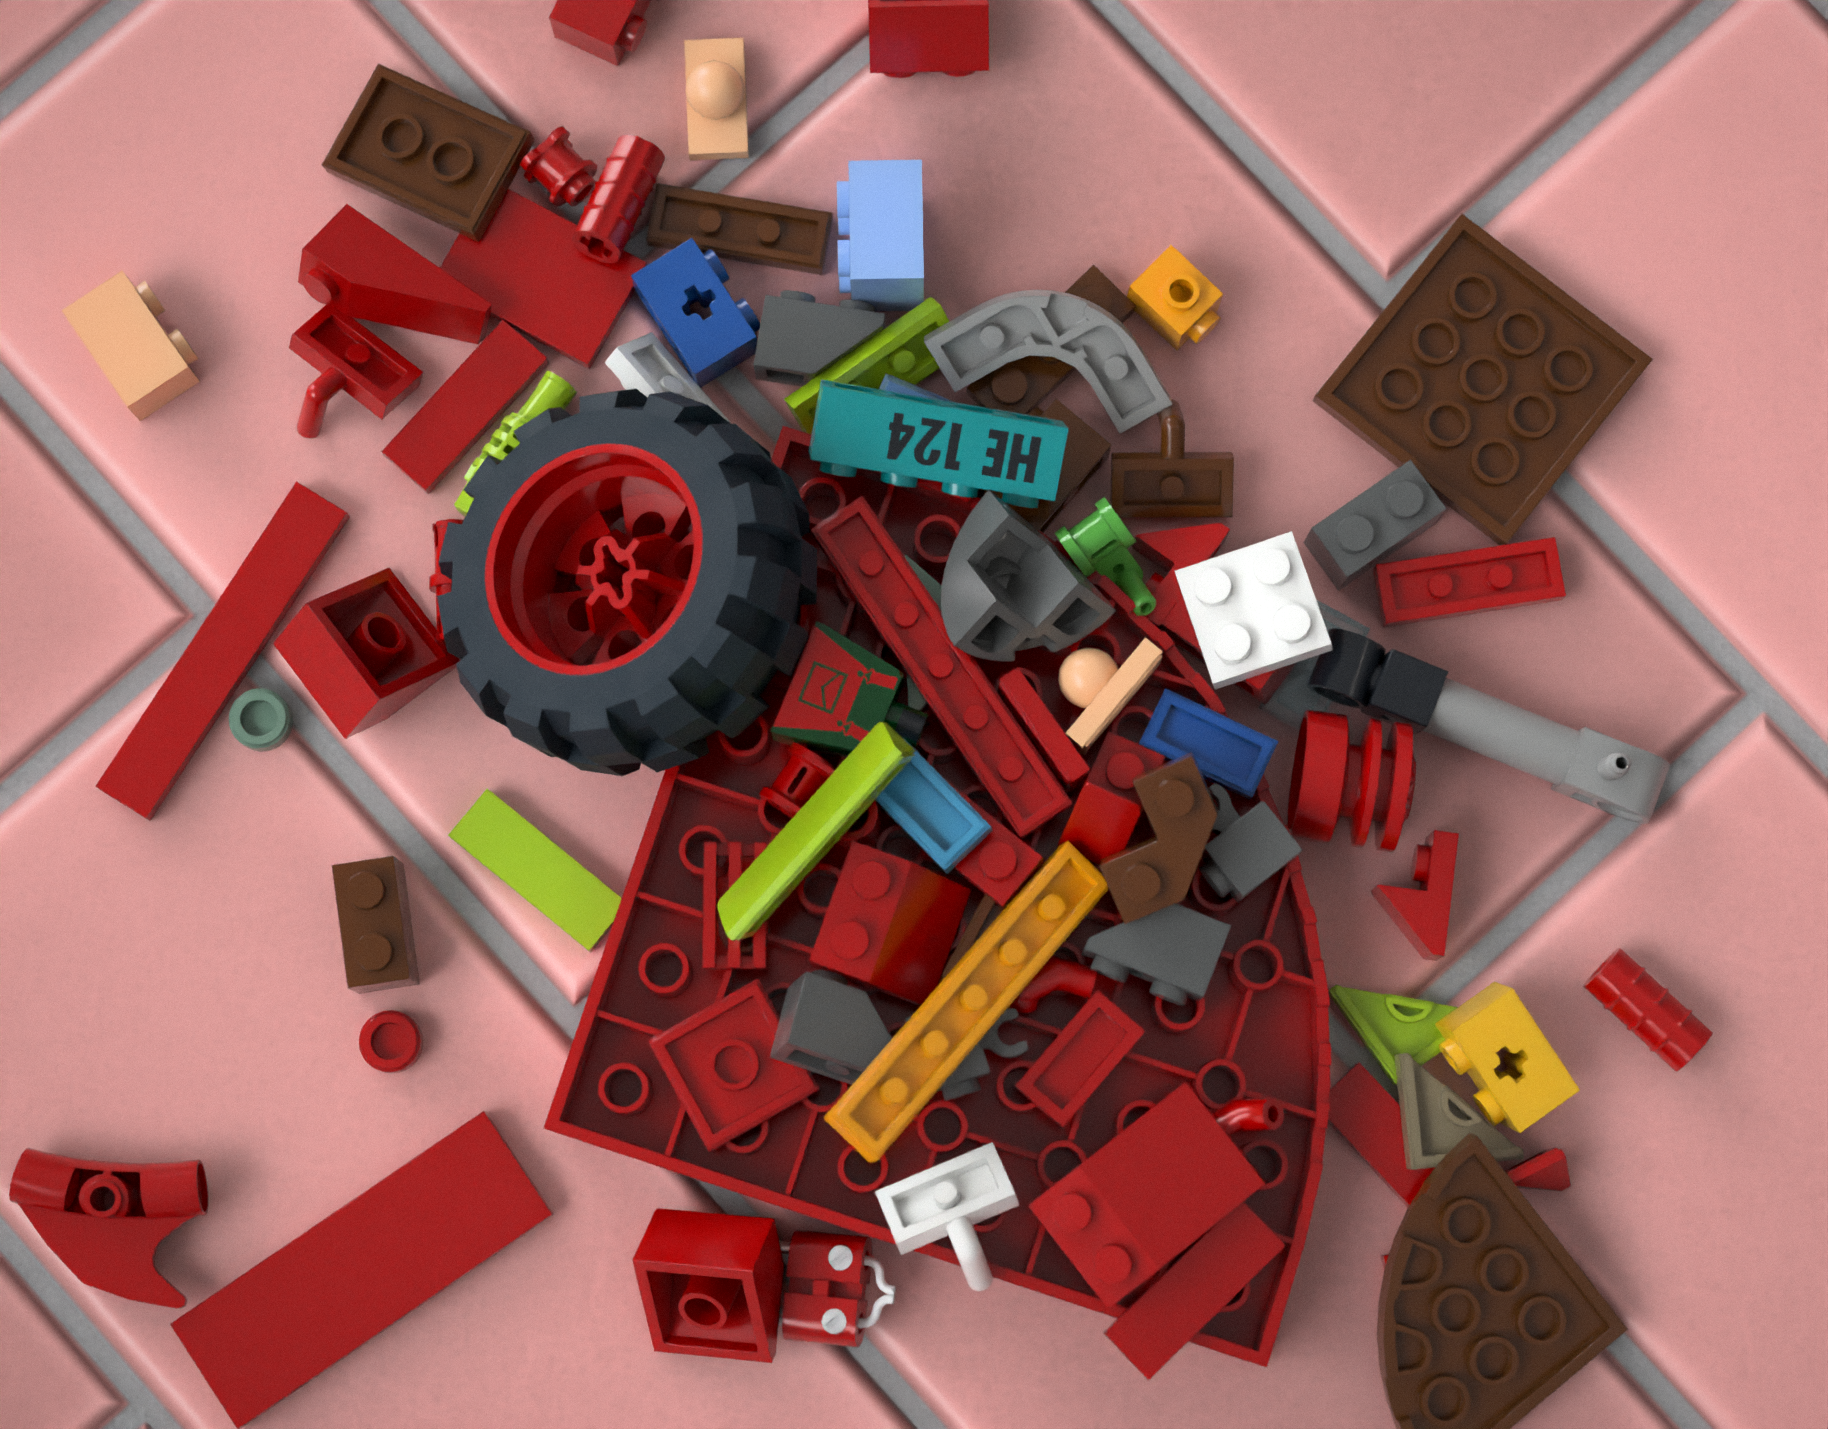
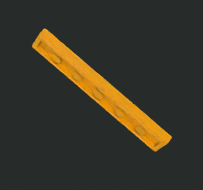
[824,841,1109,1163]

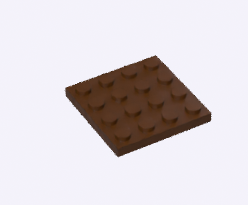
[1313,213,1653,545]

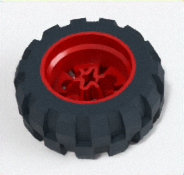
[437,388,817,776]

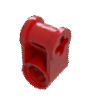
[758,742,881,849]

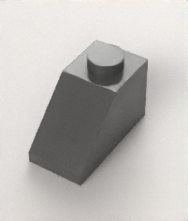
[770,970,892,1085]

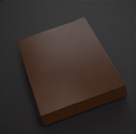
[322,63,535,242]

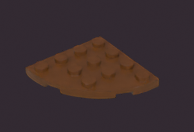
[1377,1133,1628,1429]

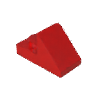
[1132,522,1230,630]
[1057,731,1165,866]
[1371,830,1459,961]

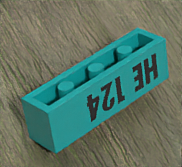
[808,379,1069,508]

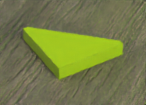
[1328,985,1458,1085]

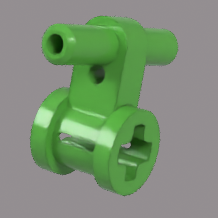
[1054,497,1156,616]

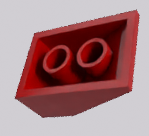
[1028,1081,1266,1309]

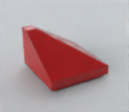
[1504,1147,1571,1191]

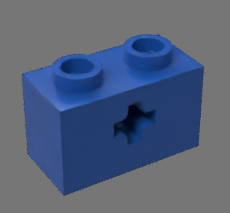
[631,238,760,388]

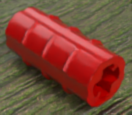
[571,134,665,263]
[1583,948,1713,1071]

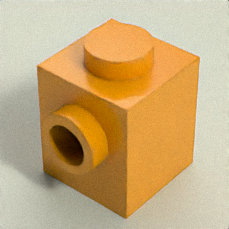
[1127,245,1223,351]

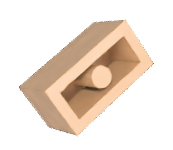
[61,270,200,421]

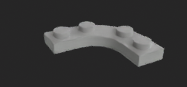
[924,290,1172,434]

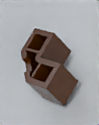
[1099,752,1218,924]

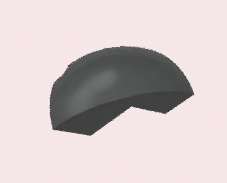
[941,490,1116,661]

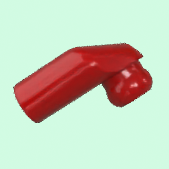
[1009,955,1098,1013]
[1212,1098,1284,1136]

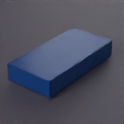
[1139,688,1279,800]

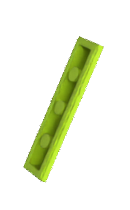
[717,722,915,941]

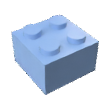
[837,160,924,312]

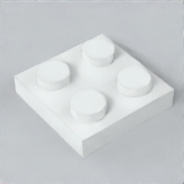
[1175,531,1332,690]

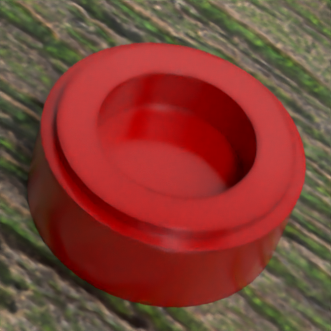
[359,1010,423,1073]

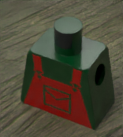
[771,621,929,757]

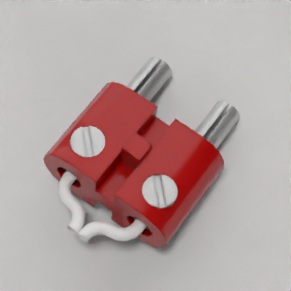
[779,1230,896,1347]

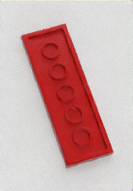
[170,1111,554,1429]

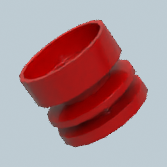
[1287,709,1416,852]

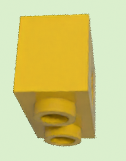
[1435,981,1580,1133]

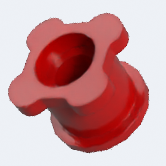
[520,126,598,207]

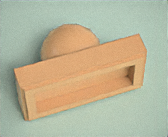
[684,38,749,161]
[1058,637,1163,755]

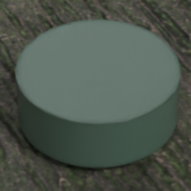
[229,688,293,751]

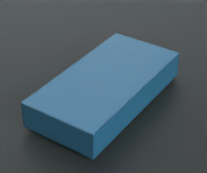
[875,738,993,874]

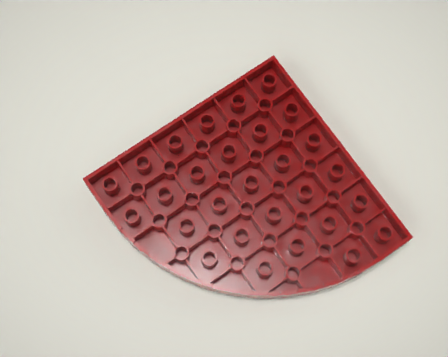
[543,426,1332,1368]

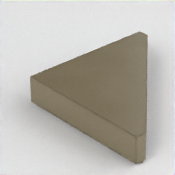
[1394,1053,1524,1170]

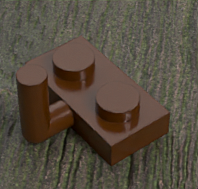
[1110,399,1234,517]

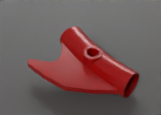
[9,1148,209,1309]

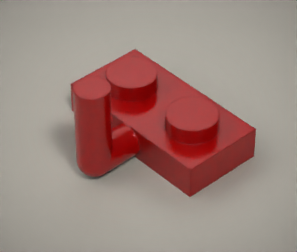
[289,304,424,439]

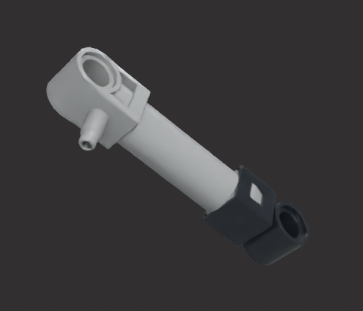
[1308,628,1670,824]

